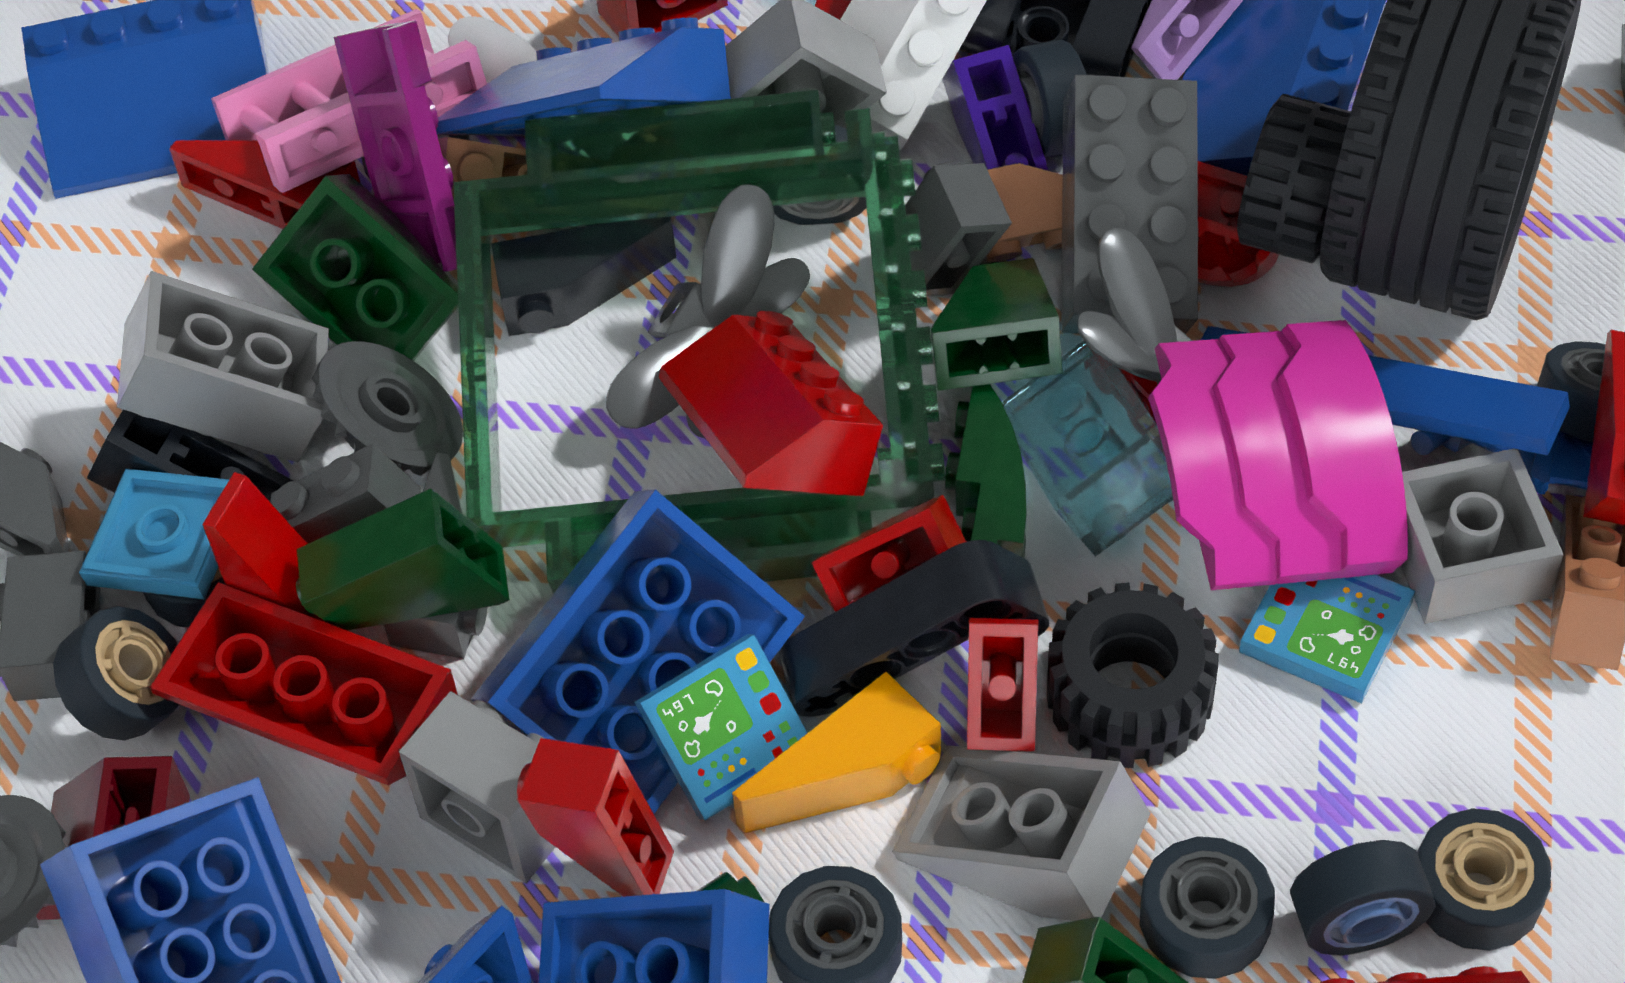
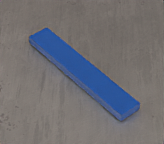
[1201,325,1570,455]

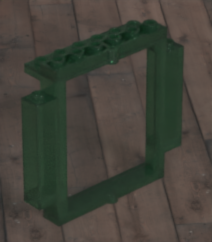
[454,90,946,594]

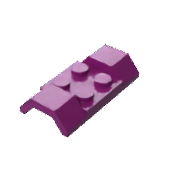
[333,21,476,272]

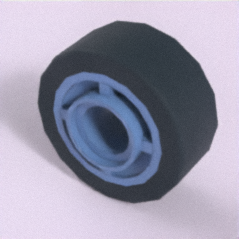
[1289,840,1435,956]

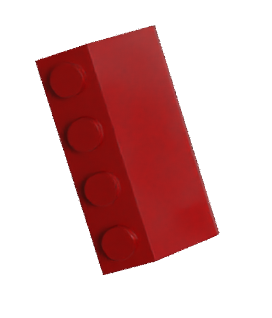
[659,311,883,496]
[150,582,458,786]

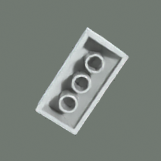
[841,0,987,154]

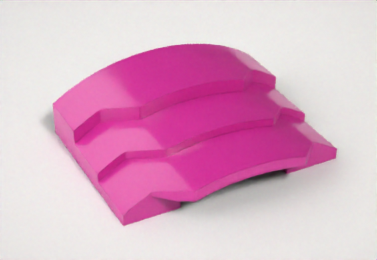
[1148,320,1408,590]

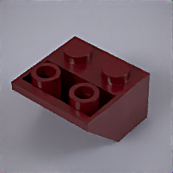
[36,756,190,920]

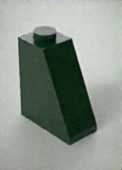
[931,258,1063,391]
[296,488,510,631]

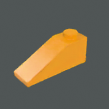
[732,672,941,833]

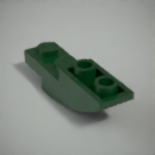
[945,384,1027,558]

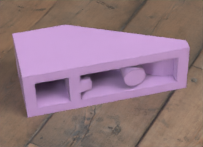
[1131,0,1243,80]

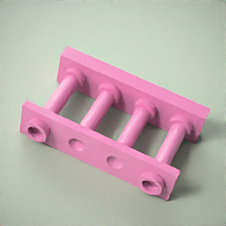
[211,9,487,193]

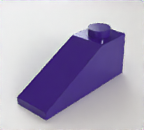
[942,45,1049,171]

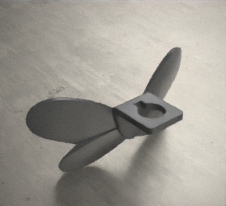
[606,184,810,438]
[1077,228,1193,383]

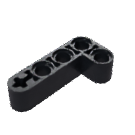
[778,540,1049,717]

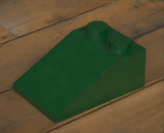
[252,174,466,361]

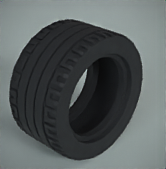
[1320,0,1581,321]

